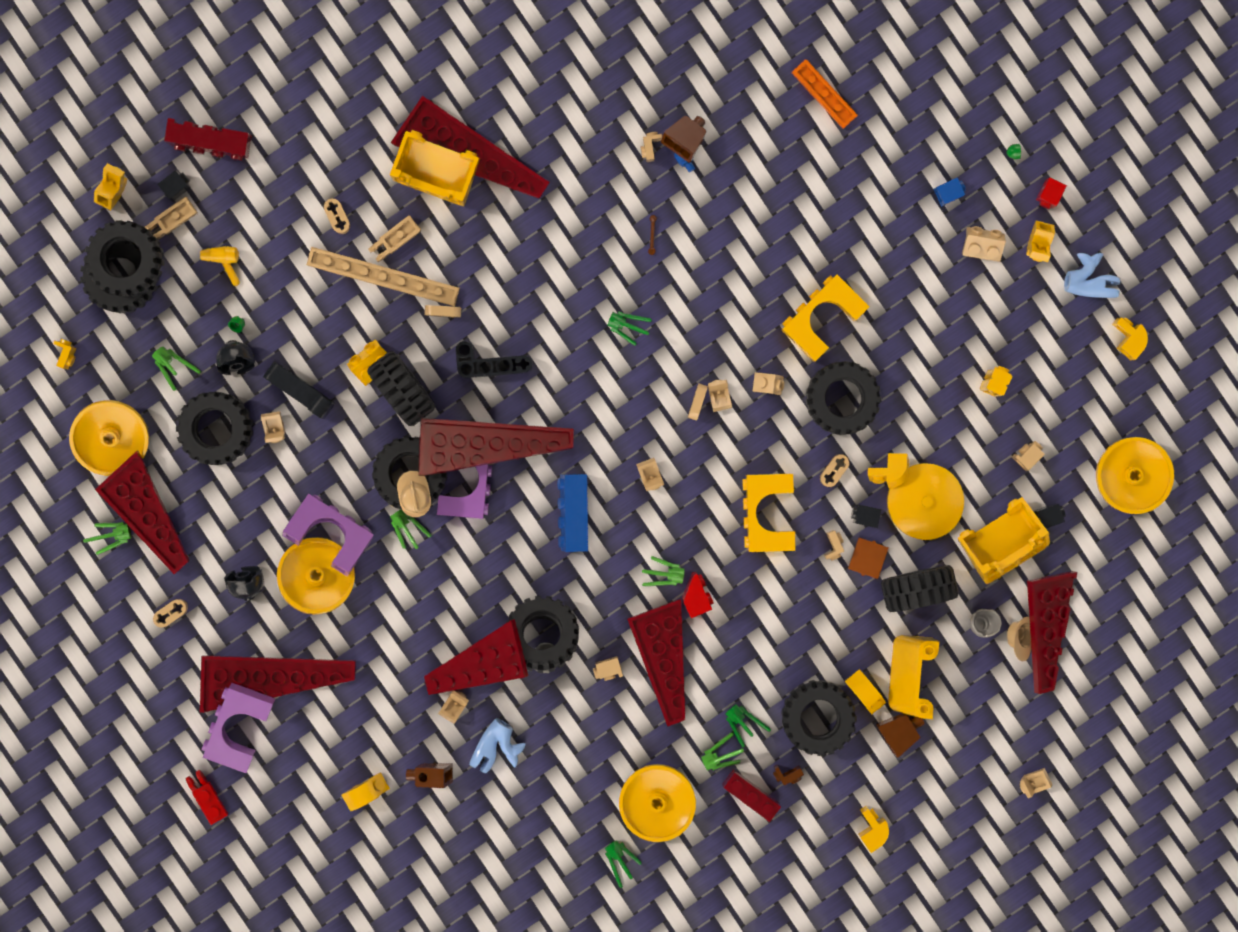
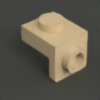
[640,132,663,162]
[753,372,784,395]
[708,380,732,412]
[261,411,285,443]
[636,458,664,491]
[824,530,844,561]
[438,691,469,724]
[1020,768,1053,798]

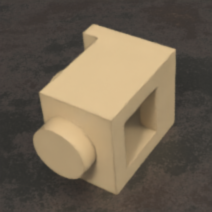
[1012,441,1045,471]
[593,656,623,681]

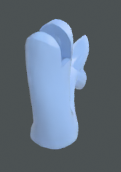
[1064,253,1120,298]
[469,718,525,773]

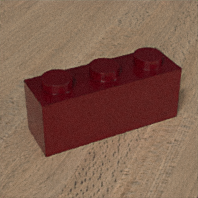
[722,769,781,822]

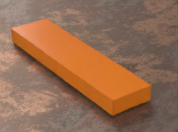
[792,59,858,129]

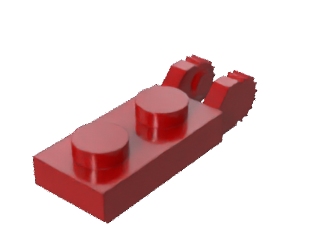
[186,770,229,825]

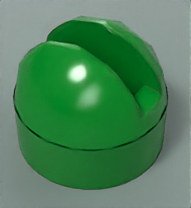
[1007,144,1021,159]
[228,316,245,333]

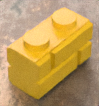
[979,366,1012,397]

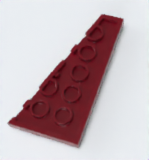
[95,451,190,574]
[1027,571,1078,694]
[627,598,685,727]
[424,619,529,695]

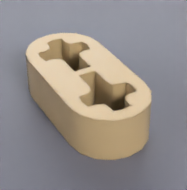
[324,198,350,234]
[424,305,461,318]
[688,383,708,421]
[820,454,849,487]
[153,599,188,628]

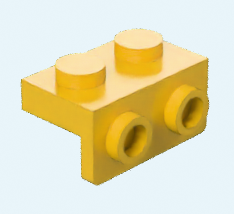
[347,340,387,386]

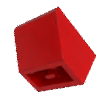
[682,572,714,619]

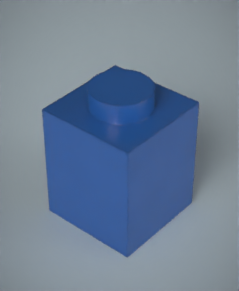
[933,177,966,207]

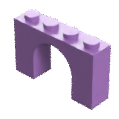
[437,464,492,519]
[282,494,374,577]
[202,683,275,773]

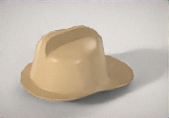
[397,471,431,517]
[1007,617,1031,662]

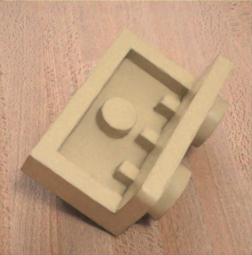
[962,226,1006,262]

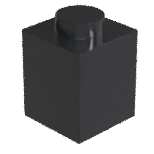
[157,170,191,202]
[1033,503,1066,529]
[851,504,882,528]

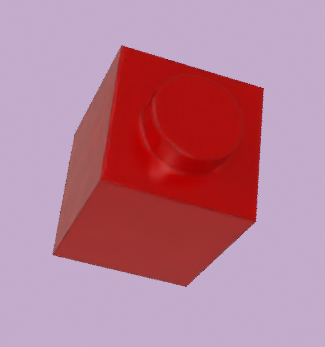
[1036,177,1067,209]

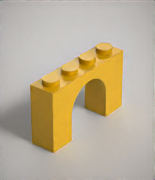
[782,275,870,362]
[742,474,795,552]

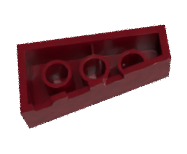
[164,118,252,161]

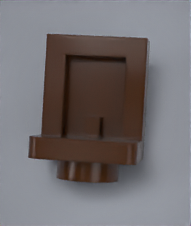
[773,765,804,786]

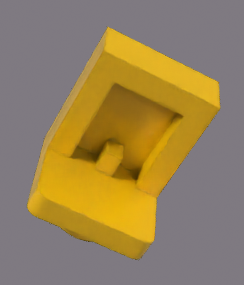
[53,338,76,369]

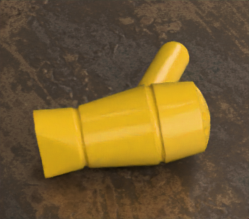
[200,246,240,286]

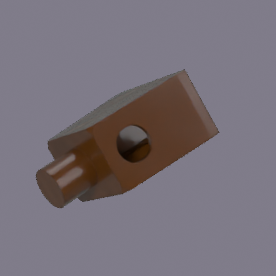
[661,116,707,163]
[876,713,925,758]
[406,763,453,788]

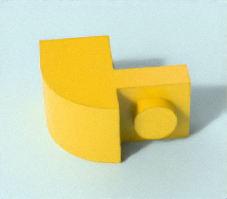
[94,163,127,211]
[1026,220,1055,262]
[1112,317,1148,361]
[868,453,909,489]
[845,669,887,714]
[342,772,390,811]
[858,806,889,853]

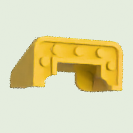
[390,130,479,206]
[958,497,1050,584]
[888,635,939,719]

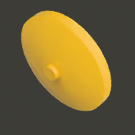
[69,400,149,476]
[1096,437,1174,514]
[887,463,964,540]
[277,538,355,614]
[619,764,696,842]

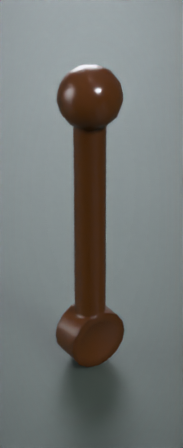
[648,215,657,255]

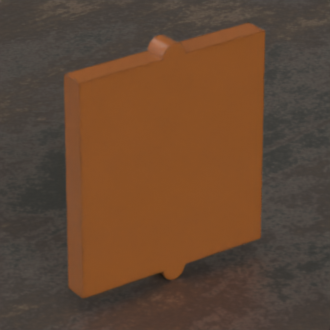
[848,537,889,579]

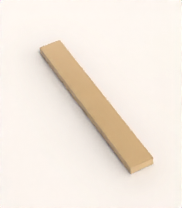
[306,247,460,307]

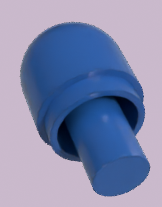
[674,153,695,173]

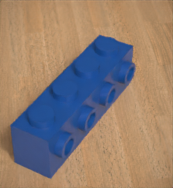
[557,474,588,552]

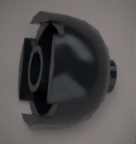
[216,340,255,375]
[224,566,264,601]

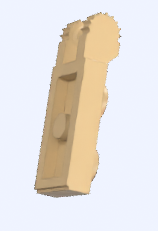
[145,197,198,240]
[368,215,421,262]

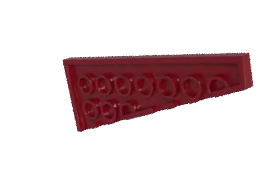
[390,96,550,199]
[418,418,574,476]
[200,655,356,713]

